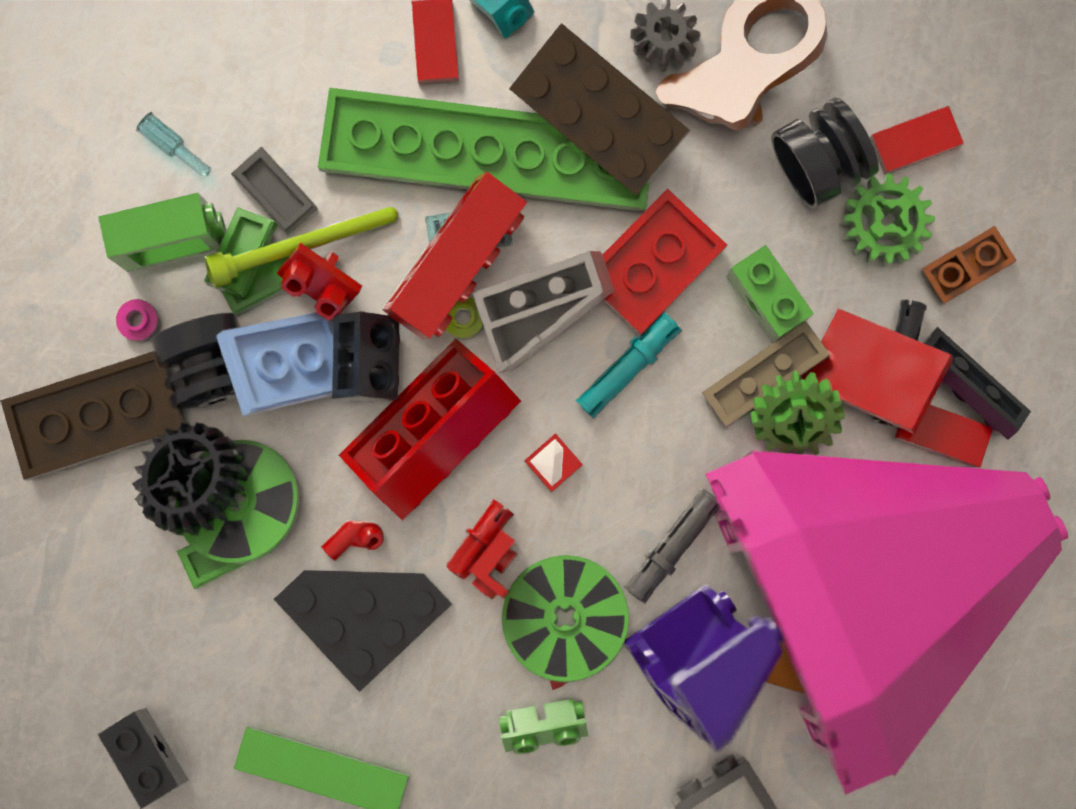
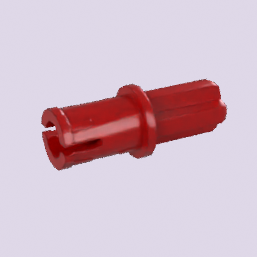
[446,499,514,580]

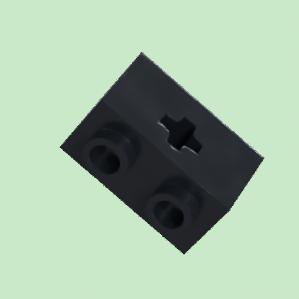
[97,708,189,809]

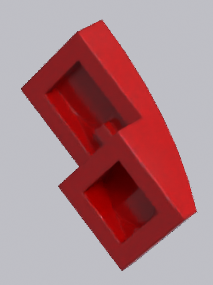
[894,405,993,468]

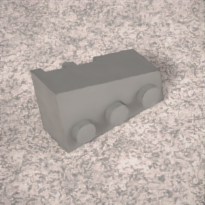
[473,251,614,373]

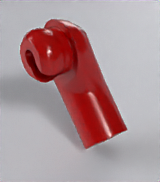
[321,520,384,561]

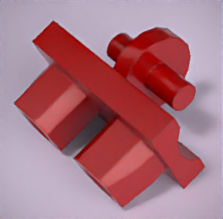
[276,243,363,320]

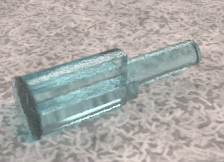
[136,112,211,177]

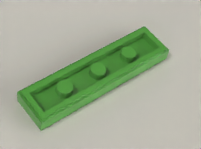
[234,726,410,809]

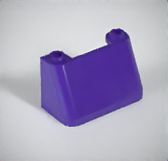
[624,584,784,753]

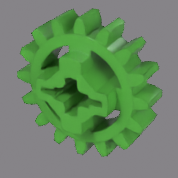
[841,174,935,266]
[751,371,845,455]

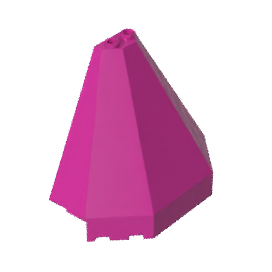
[705,451,1068,795]

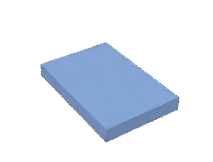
[216,313,334,416]

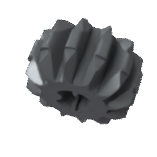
[630,0,701,72]

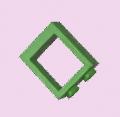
[98,192,226,272]

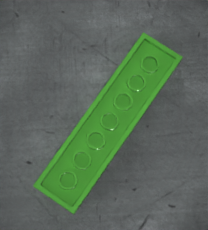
[318,87,650,212]

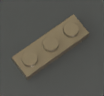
[702,321,830,428]

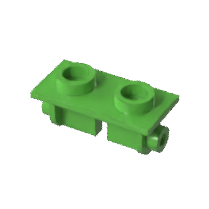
[499,698,589,754]

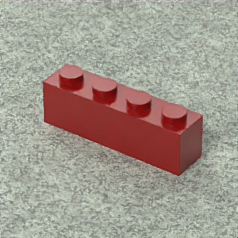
[382,171,527,340]

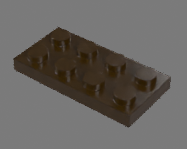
[509,23,691,196]
[0,351,186,481]

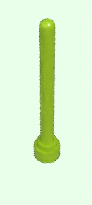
[204,207,398,289]

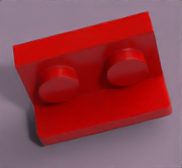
[469,530,518,600]

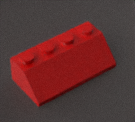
[339,338,521,521]

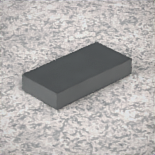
[231,146,318,236]

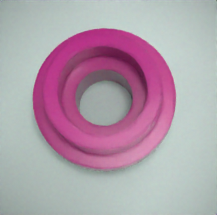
[116,299,159,341]

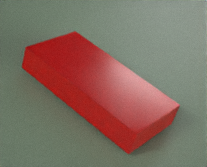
[411,0,459,85]
[870,105,964,175]

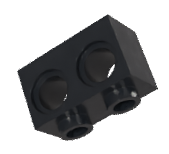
[332,311,400,403]

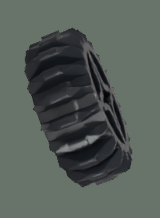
[132,422,247,536]

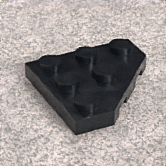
[274,570,453,692]

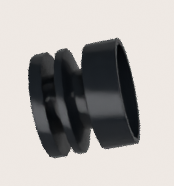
[771,97,879,210]
[151,313,240,410]

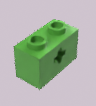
[726,245,814,343]

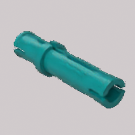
[575,312,682,419]

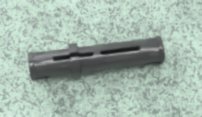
[624,488,720,604]

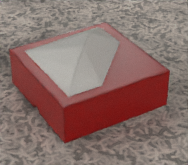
[524,433,583,493]

